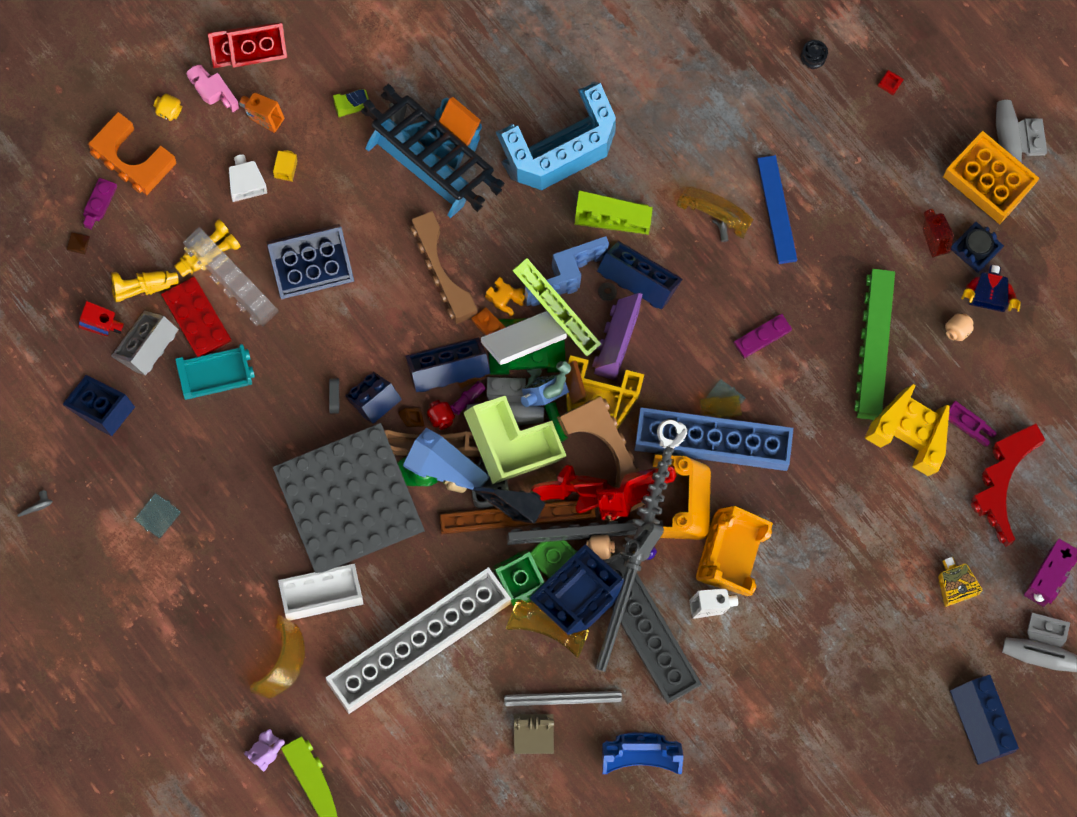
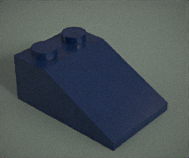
[63,375,135,436]

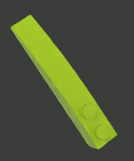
[512,258,601,356]
[281,736,338,817]

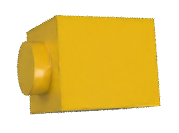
[273,150,297,182]

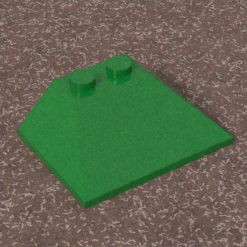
[489,318,566,375]

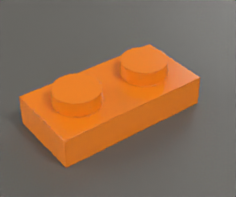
[471,307,506,336]

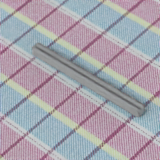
[504,691,622,706]

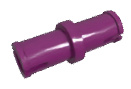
[450,381,486,415]

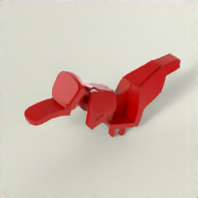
[531,465,676,520]

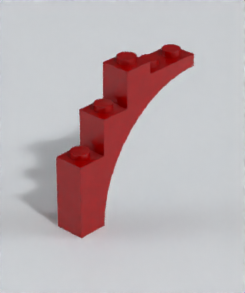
[971,424,1045,547]

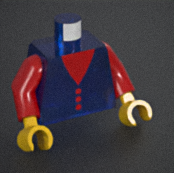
[961,265,1021,312]

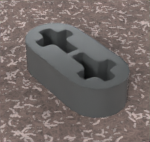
[329,378,340,414]

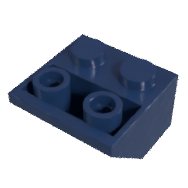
[345,372,402,424]

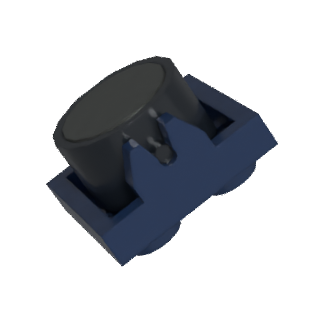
[951,221,1004,273]

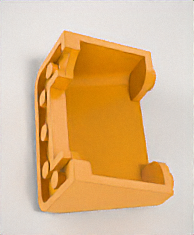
[696,506,773,596]

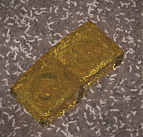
[700,395,742,418]

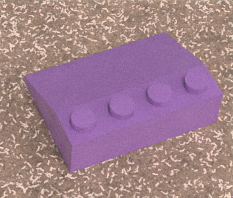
[592,293,643,381]

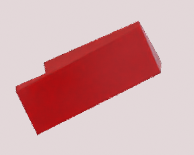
[207,22,287,68]

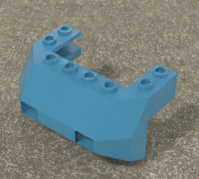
[496,82,616,190]

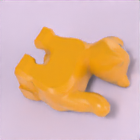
[485,277,525,316]

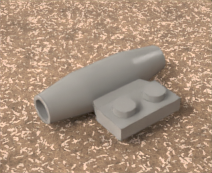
[996,100,1047,163]
[467,377,544,426]
[1002,613,1077,672]

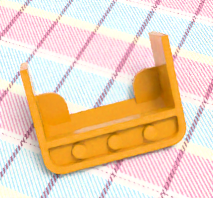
[653,455,711,540]

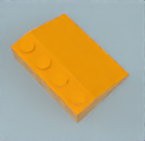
[943,131,1040,224]

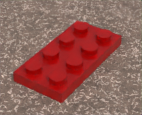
[161,276,231,357]

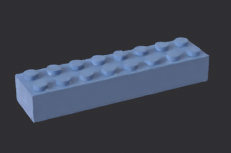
[634,408,793,471]

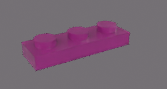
[734,314,792,359]

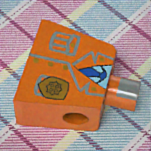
[239,93,285,133]

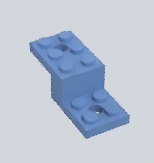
[524,236,609,306]

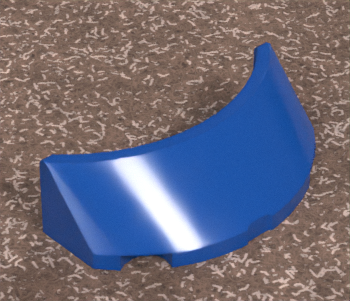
[602,732,683,774]

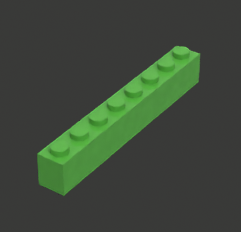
[854,269,895,420]

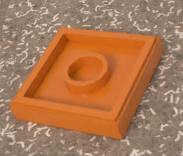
[439,97,481,146]

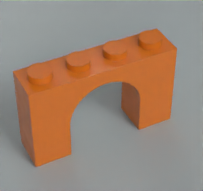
[88,112,177,196]

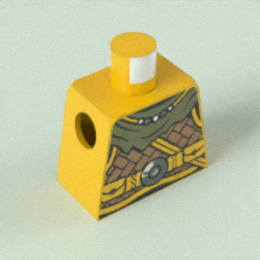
[938,557,983,607]

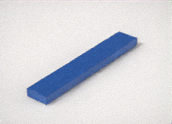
[757,155,797,264]

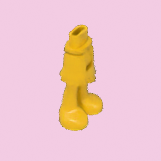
[174,219,241,277]
[111,271,178,303]

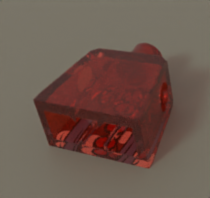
[923,209,954,258]

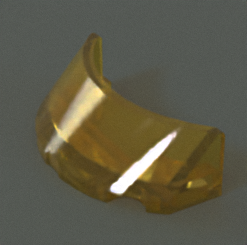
[677,187,754,239]
[506,600,589,658]
[250,615,305,699]

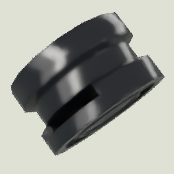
[801,40,828,69]

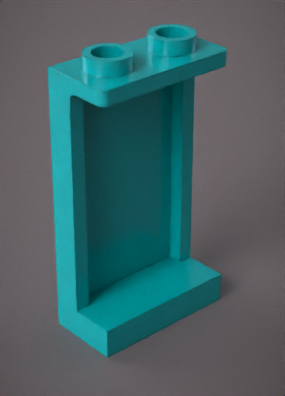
[175,344,255,400]

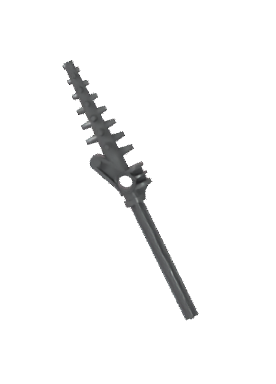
[595,446,674,672]

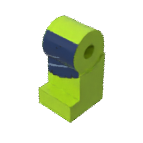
[333,89,369,117]

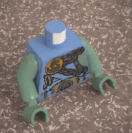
[521,361,571,407]

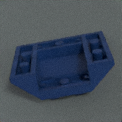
[530,544,624,635]

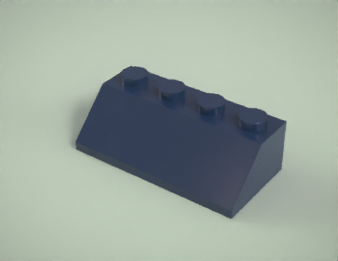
[597,241,683,310]
[405,337,490,392]
[950,675,1019,765]

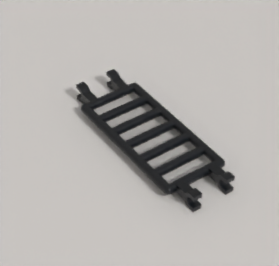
[361,83,505,212]

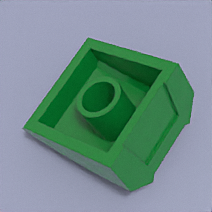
[492,550,545,606]

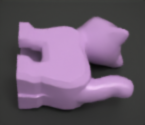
[244,729,285,772]

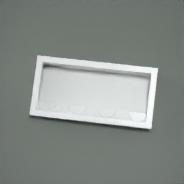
[278,564,363,621]

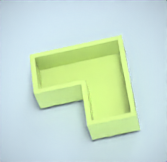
[464,396,566,484]

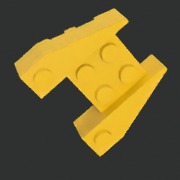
[566,355,644,430]
[865,384,950,476]

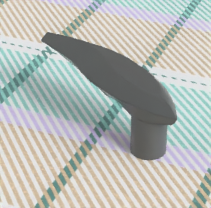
[17,490,53,517]

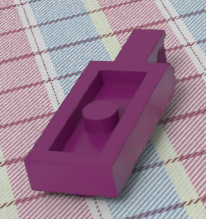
[83,178,117,230]

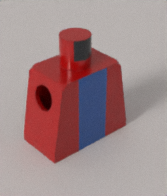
[78,301,124,336]

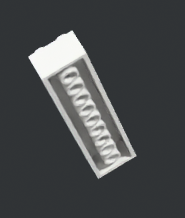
[326,567,511,714]

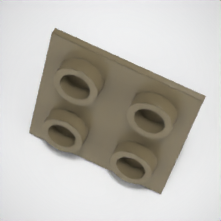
[514,714,554,754]

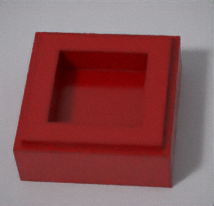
[878,70,904,96]

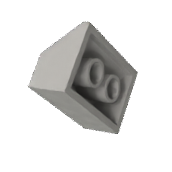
[111,311,179,375]

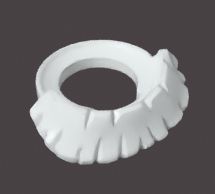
[657,419,687,449]

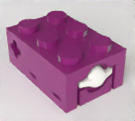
[1023,539,1077,607]

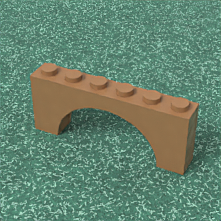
[557,397,645,522]

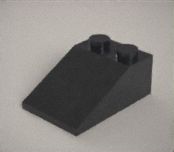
[473,487,546,523]

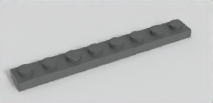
[507,520,663,545]

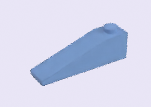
[403,428,489,490]

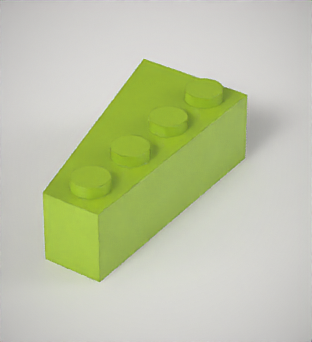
[574,191,653,235]

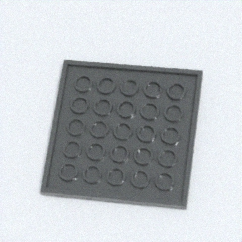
[273,423,425,573]

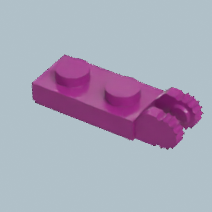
[948,401,997,447]

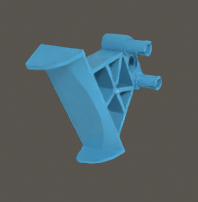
[365,98,482,218]

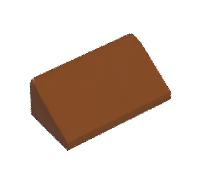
[565,360,586,404]

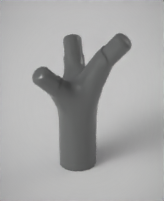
[713,214,730,242]

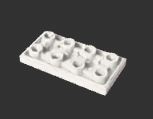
[481,311,567,365]

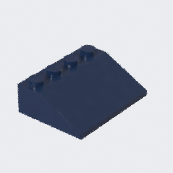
[266,224,355,299]

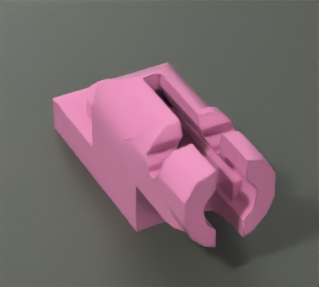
[186,65,239,112]

